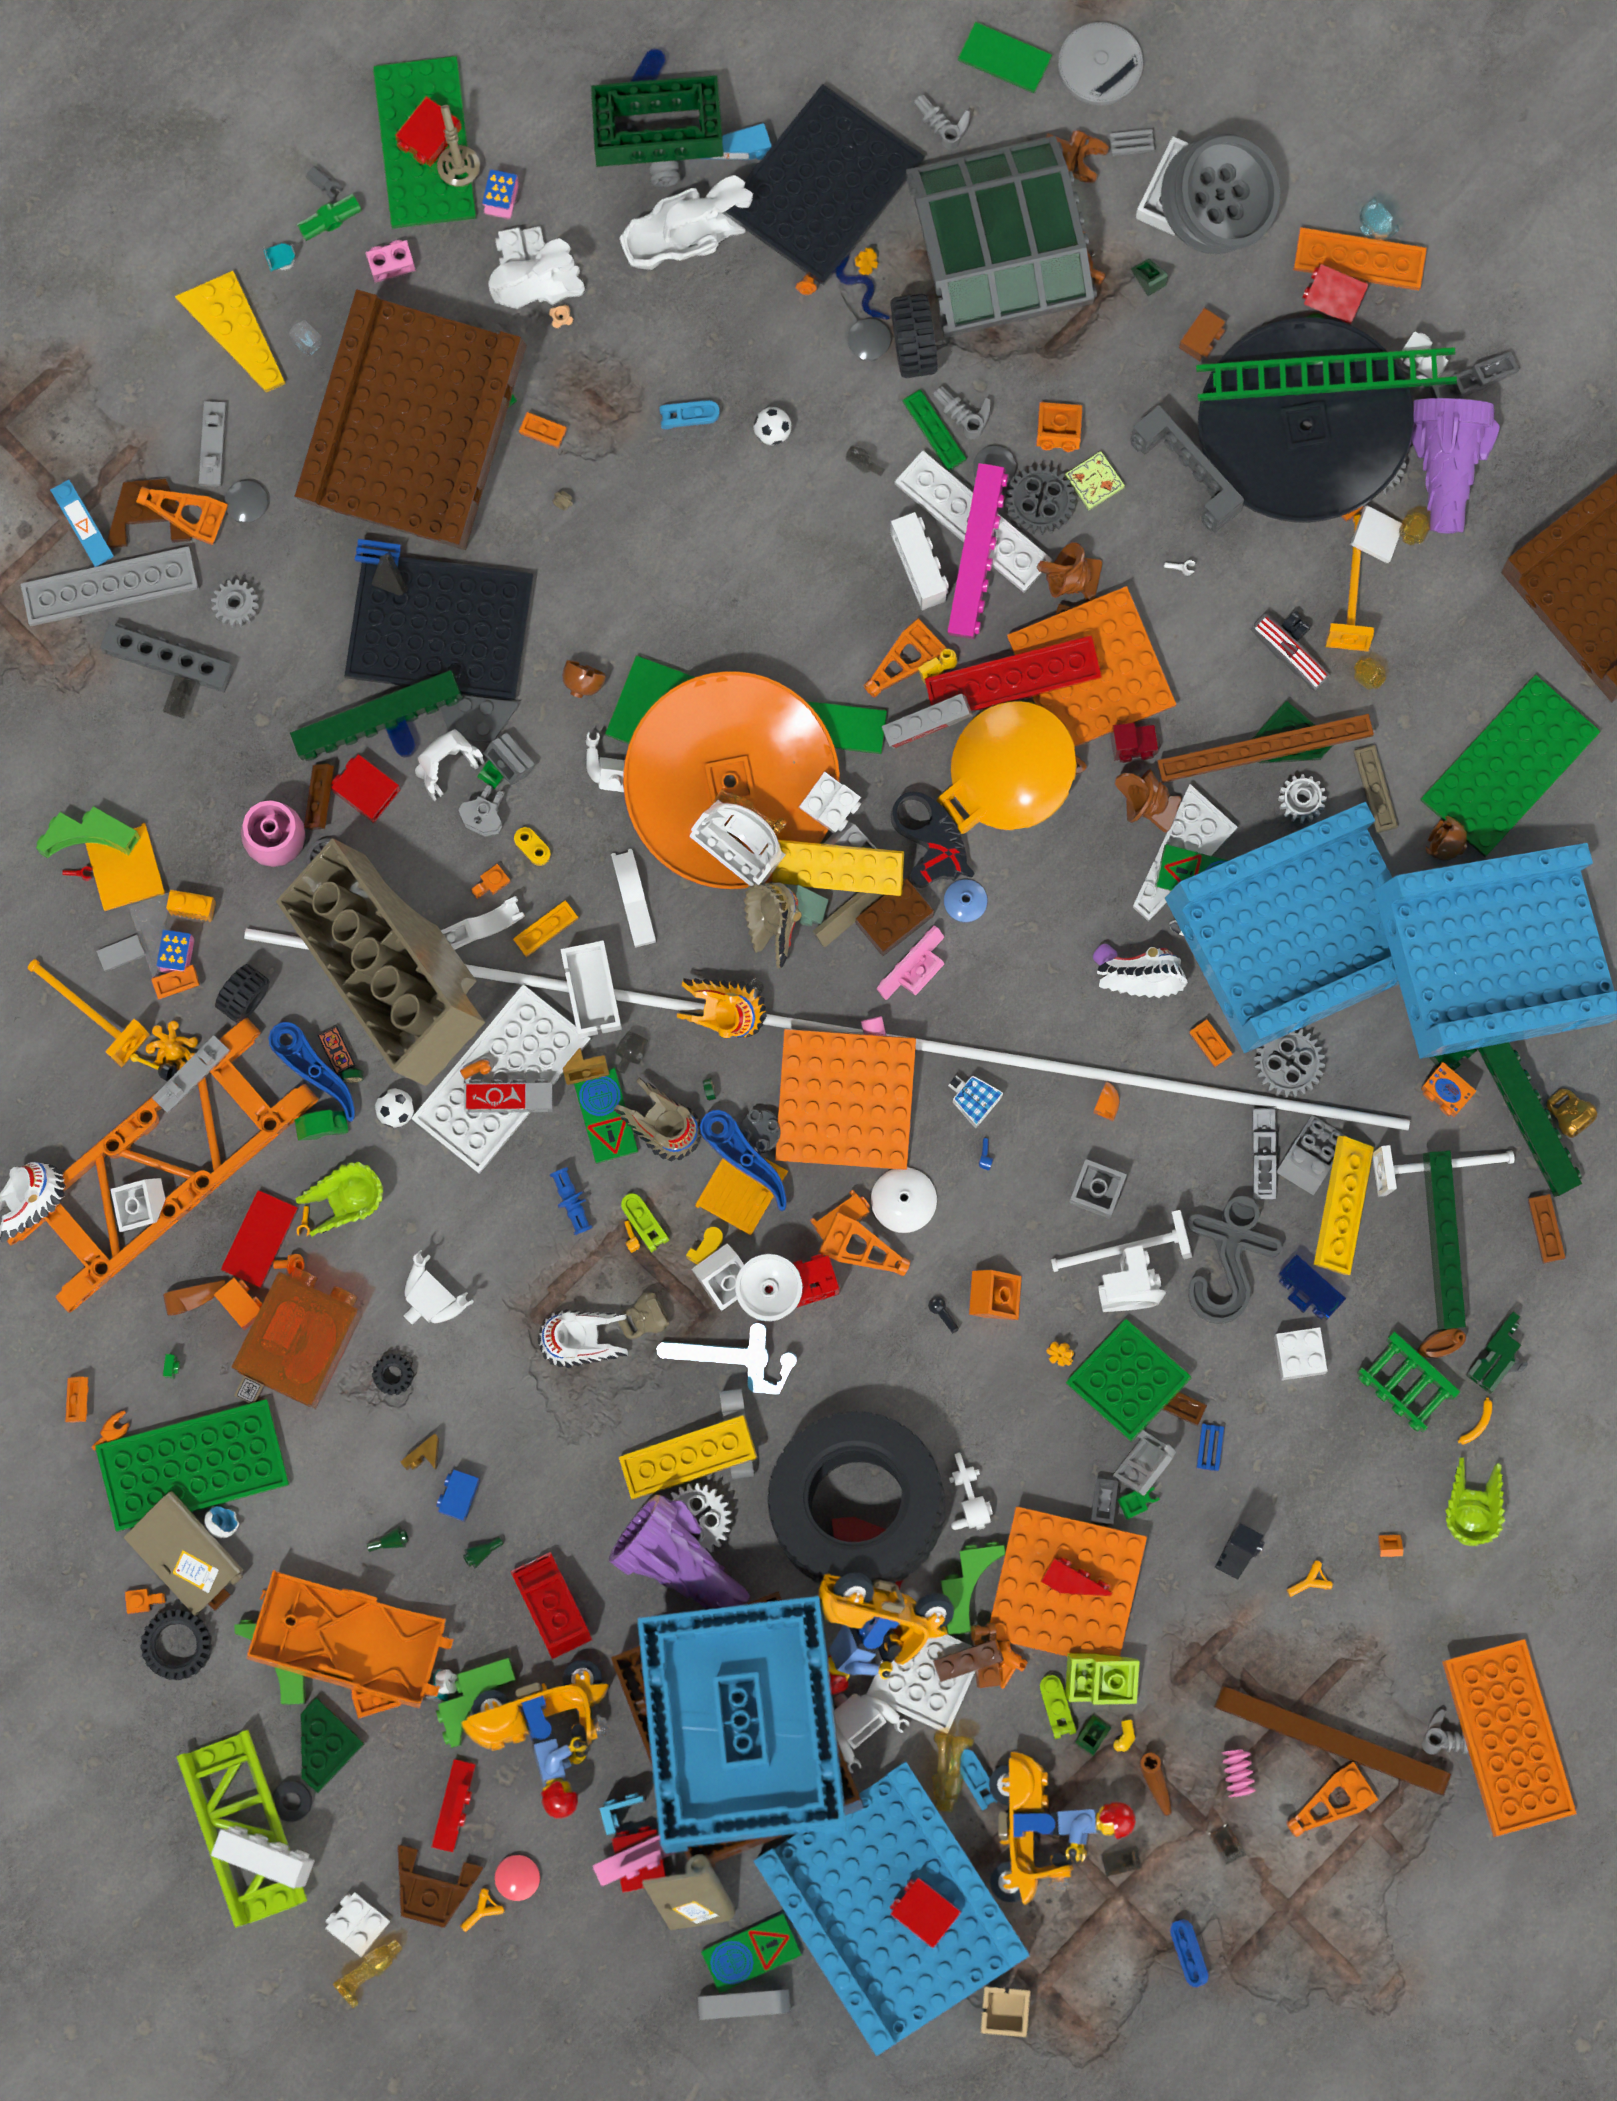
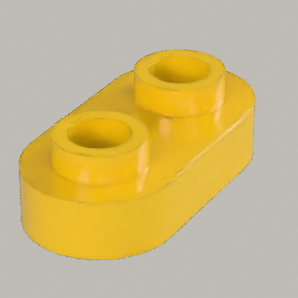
[514,827,551,866]

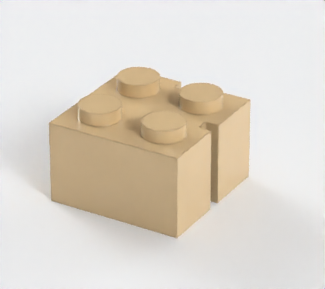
[980,1987,1030,2037]

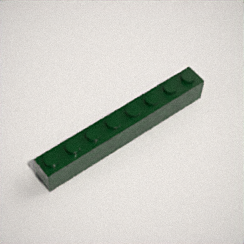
[290,670,463,761]
[1477,1042,1582,1197]
[1423,1150,1466,1329]

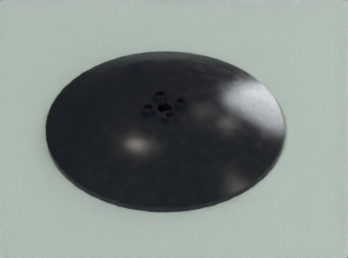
[1198,318,1414,523]

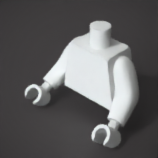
[586,732,625,792]
[403,1250,473,1325]
[833,1693,909,1773]

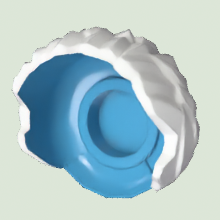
[205,1506,239,1539]

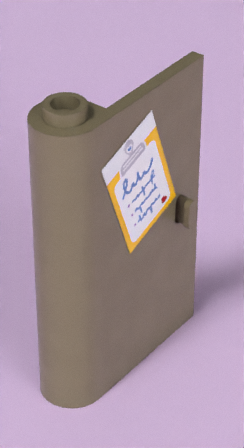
[124,1491,244,1616]
[643,1855,735,1931]

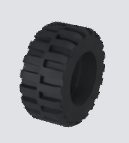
[890,293,938,379]

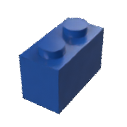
[436,1470,480,1522]

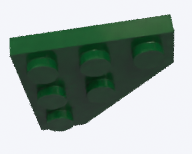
[1251,700,1334,764]
[300,1698,365,1794]

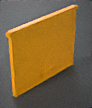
[85,823,165,911]
[695,1155,788,1236]

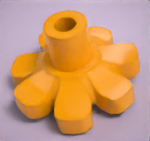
[855,248,878,275]
[1046,1342,1074,1366]

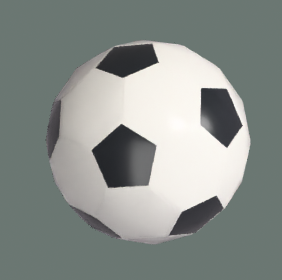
[754,407,791,445]
[375,1088,414,1128]

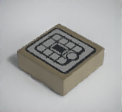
[234,1376,264,1404]

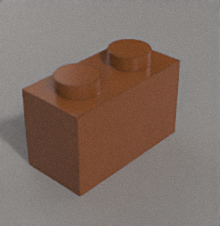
[1179,308,1226,362]

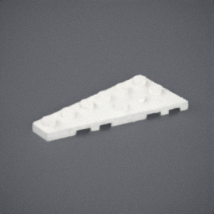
[1133,784,1238,922]

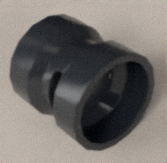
[1281,611,1312,641]

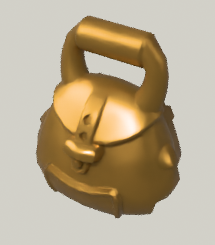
[1547,1089,1598,1138]

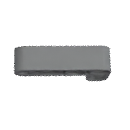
[719,1389,754,1480]
[697,1989,791,2020]

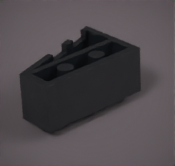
[1214,1523,1265,1580]

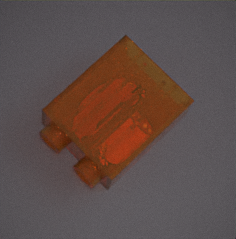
[231,1267,362,1410]

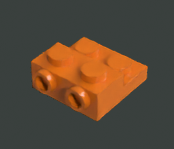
[1036,402,1082,452]

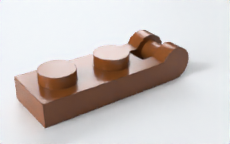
[971,1623,1001,1688]

